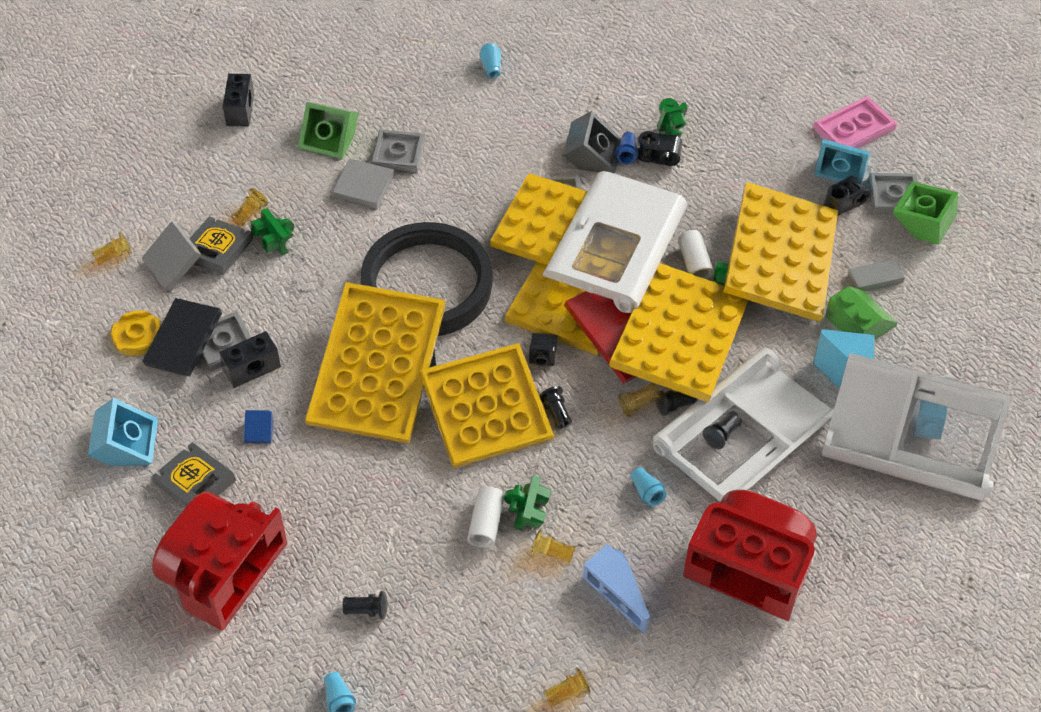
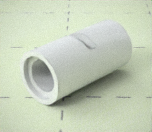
[678,230,714,280]
[467,486,504,548]

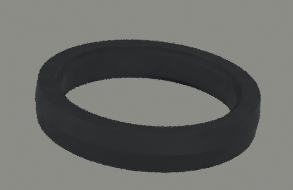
[361,222,493,336]

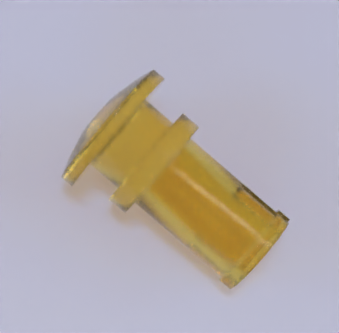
[232,188,269,226]
[91,232,132,265]
[618,383,661,418]
[531,529,575,564]
[543,667,591,708]

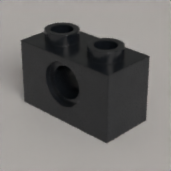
[222,73,254,126]
[219,331,281,388]

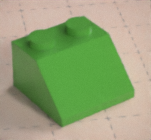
[298,102,359,158]
[893,181,958,245]
[825,286,897,340]

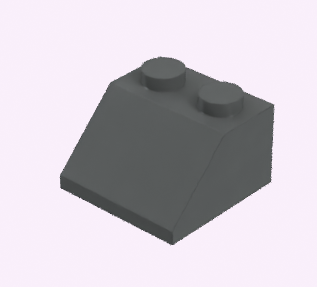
[563,111,622,173]

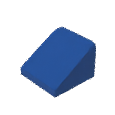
[244,410,274,443]

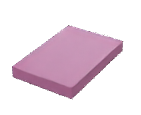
[813,96,897,148]

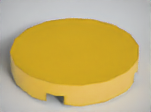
[110,310,161,356]

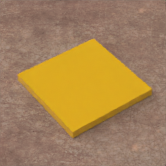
[419,343,554,469]

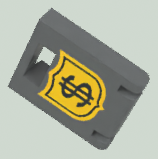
[190,217,253,275]
[151,442,236,507]

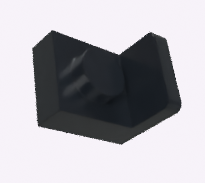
[529,333,558,366]

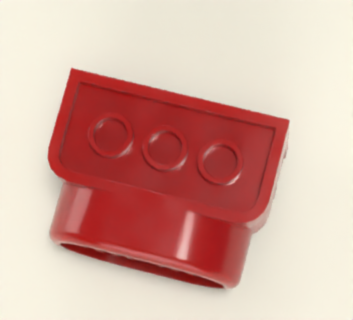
[683,489,817,622]
[152,492,287,631]

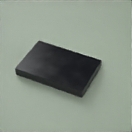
[142,298,222,377]

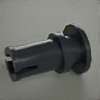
[539,386,572,429]
[655,390,698,416]
[702,411,742,449]
[342,591,388,620]

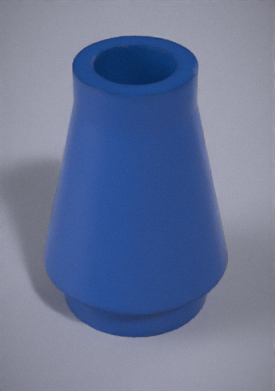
[615,132,638,165]

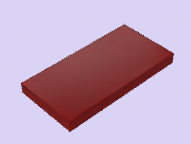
[564,291,636,384]

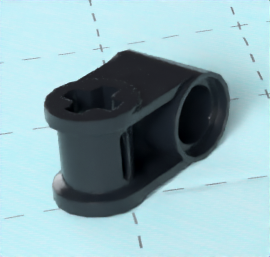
[638,131,682,166]
[823,175,871,216]

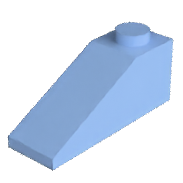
[583,544,650,633]

